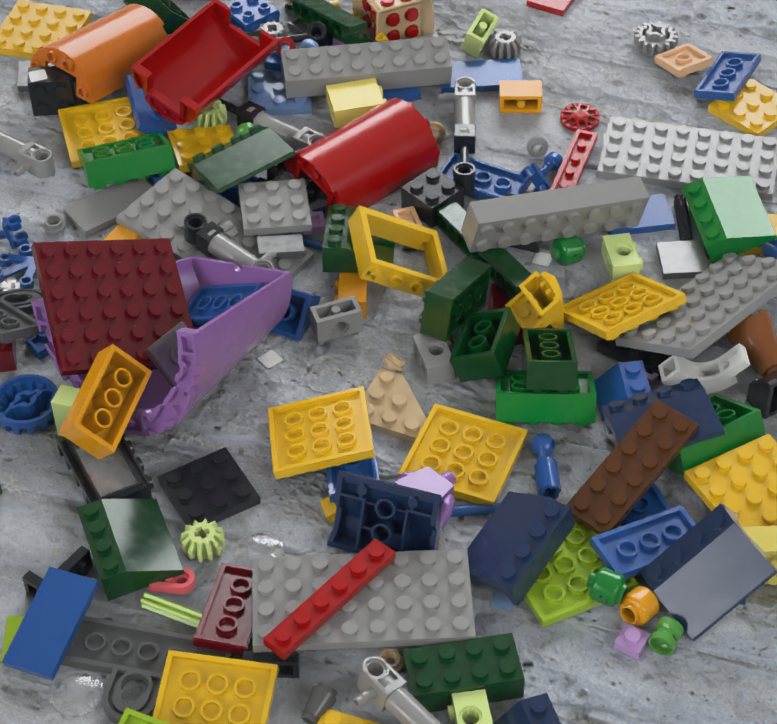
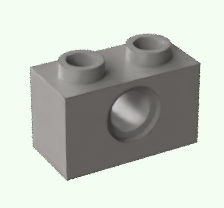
[310,295,363,343]
[413,334,455,385]

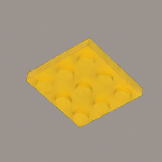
[708,78,777,136]
[167,124,234,172]

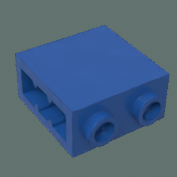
[227,0,280,32]

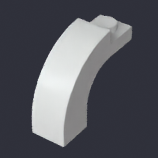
[658,343,750,394]

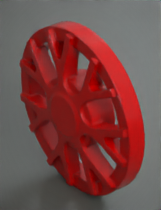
[560,102,600,132]

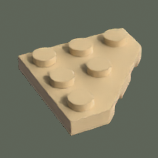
[365,368,427,444]

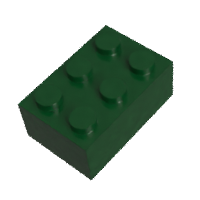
[449,307,520,382]

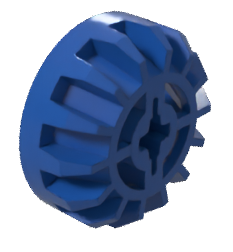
[0,374,58,435]

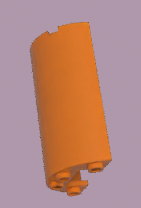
[30,4,170,104]

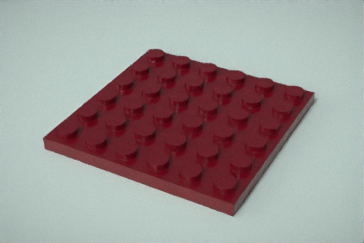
[31,238,193,376]

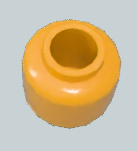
[619,586,659,627]

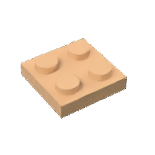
[655,43,713,78]

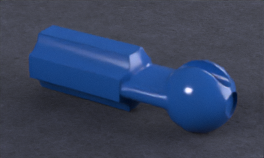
[531,433,561,499]

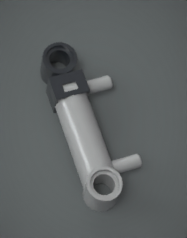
[184,213,276,270]

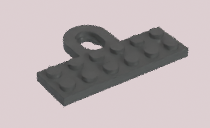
[0,288,44,344]
[61,616,234,724]

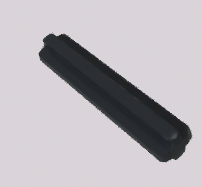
[673,194,693,241]

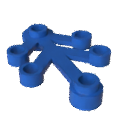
[0,241,57,288]

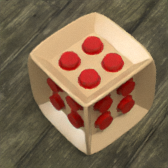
[352,0,434,42]

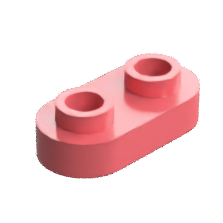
[146,567,196,595]

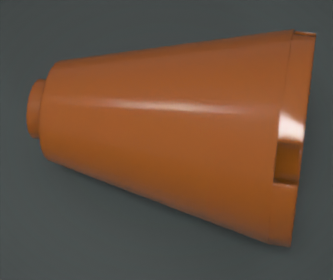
[726,309,777,377]

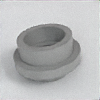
[527,136,548,157]
[43,214,66,235]

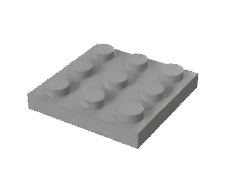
[238,179,312,236]

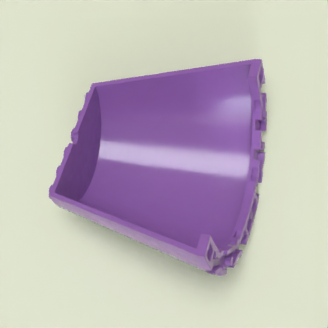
[31,256,293,436]

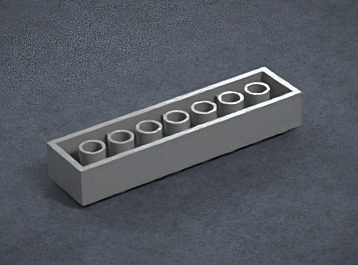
[281,36,452,98]
[461,176,650,252]

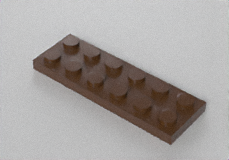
[566,399,699,535]

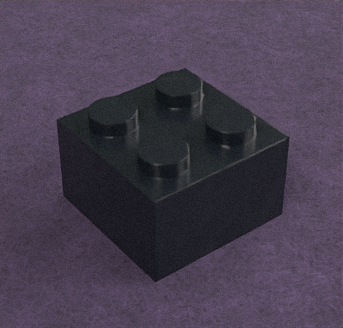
[27,66,76,116]
[401,167,464,228]

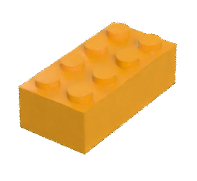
[58,344,152,460]

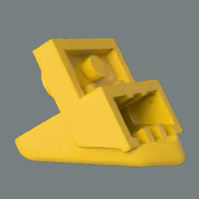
[505,271,565,329]

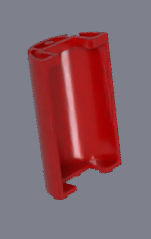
[131,0,279,125]
[284,98,440,213]

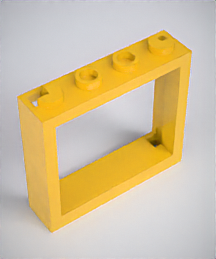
[348,205,448,297]

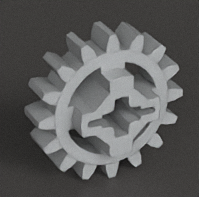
[634,21,678,55]

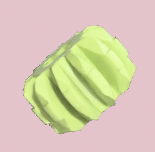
[193,100,228,127]
[180,518,225,564]

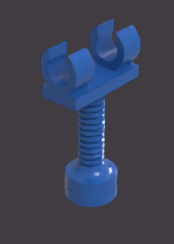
[519,152,563,192]
[0,215,29,249]

